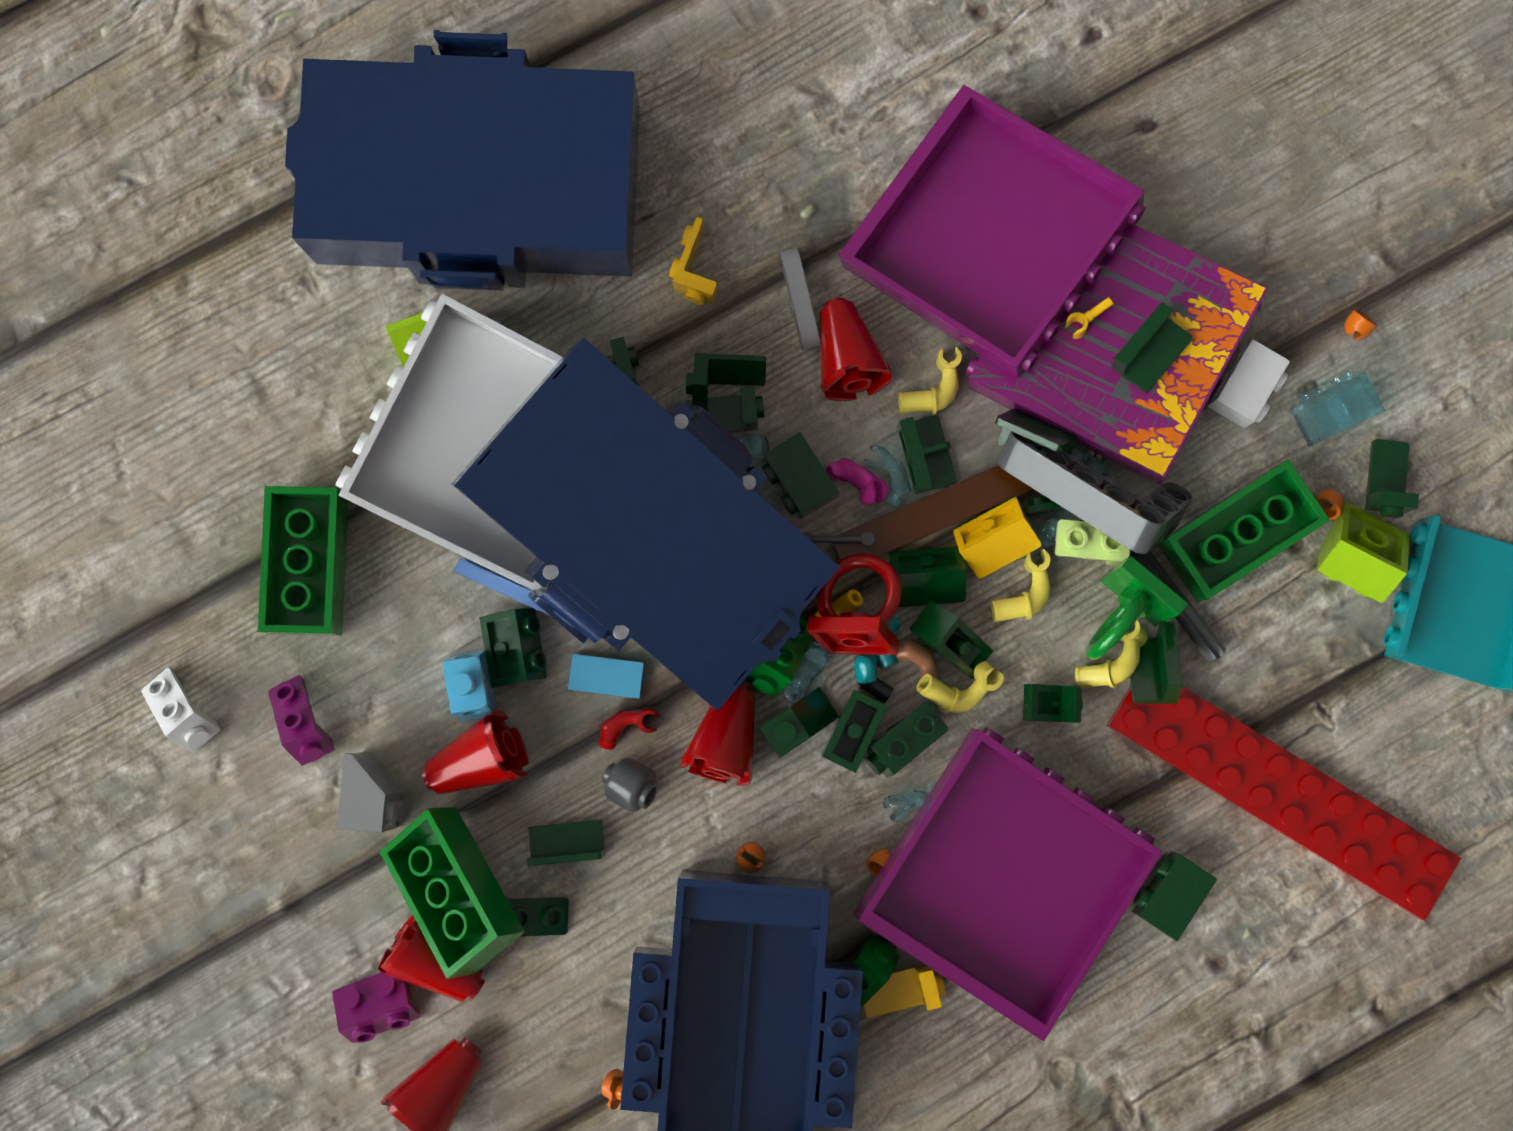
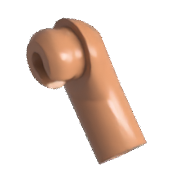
[895,639,941,680]

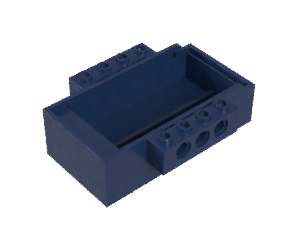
[620,870,863,1131]

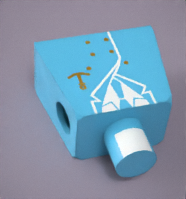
[443,649,497,723]

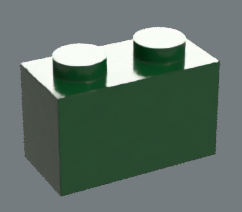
[761,432,839,519]
[821,690,887,773]
[1132,851,1217,941]

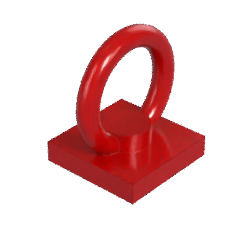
[807,553,901,655]

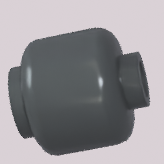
[602,758,659,812]

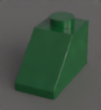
[909,600,993,679]
[759,687,839,758]

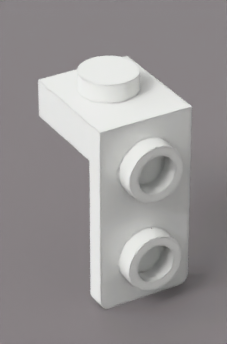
[142,668,221,754]

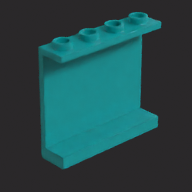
[1383,515,1513,693]

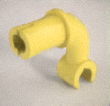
[898,347,962,415]
[990,549,1051,622]
[1075,620,1148,689]
[916,661,1004,714]

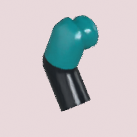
[854,655,894,703]

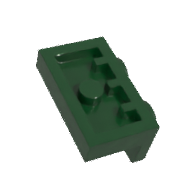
[479,608,547,688]

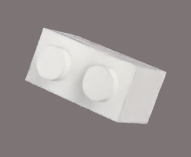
[1207,339,1290,428]

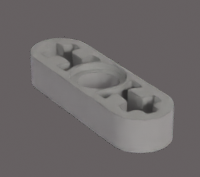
[779,247,820,350]

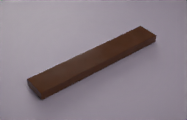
[832,466,1035,560]

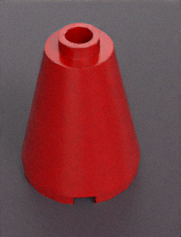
[820,298,892,402]
[680,683,755,786]
[422,710,529,794]
[377,914,485,1002]
[381,1037,483,1131]

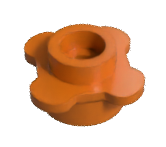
[602,1068,623,1110]

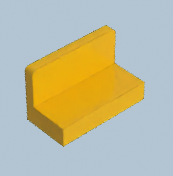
[953,496,1042,579]

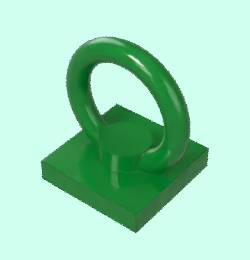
[1086,556,1188,660]

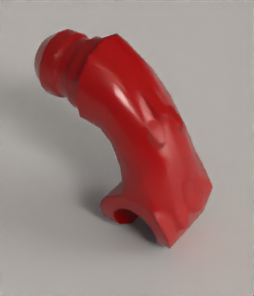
[598,708,660,750]

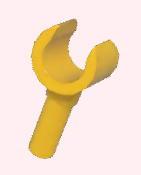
[1065,297,1114,339]

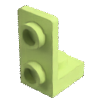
[1055,519,1130,565]

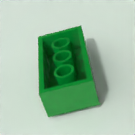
[1158,459,1330,602]
[257,486,348,636]
[379,807,525,979]

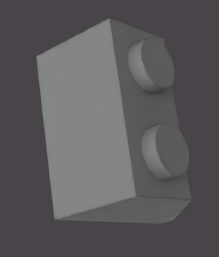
[337,752,406,833]

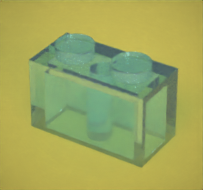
[1290,372,1385,447]

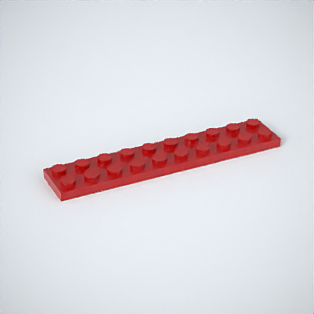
[1106,685,1461,921]

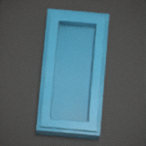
[568,654,645,699]

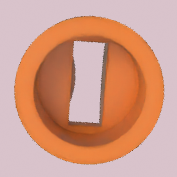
[1344,309,1378,340]
[1315,489,1345,520]
[736,842,765,872]
[866,848,890,877]

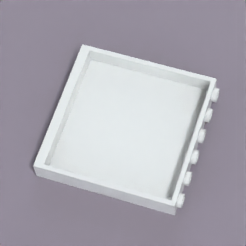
[335,294,562,592]

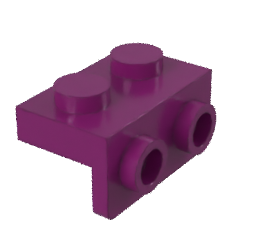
[332,972,421,1043]

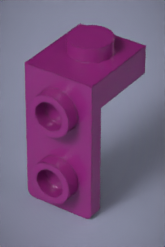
[268,675,335,766]

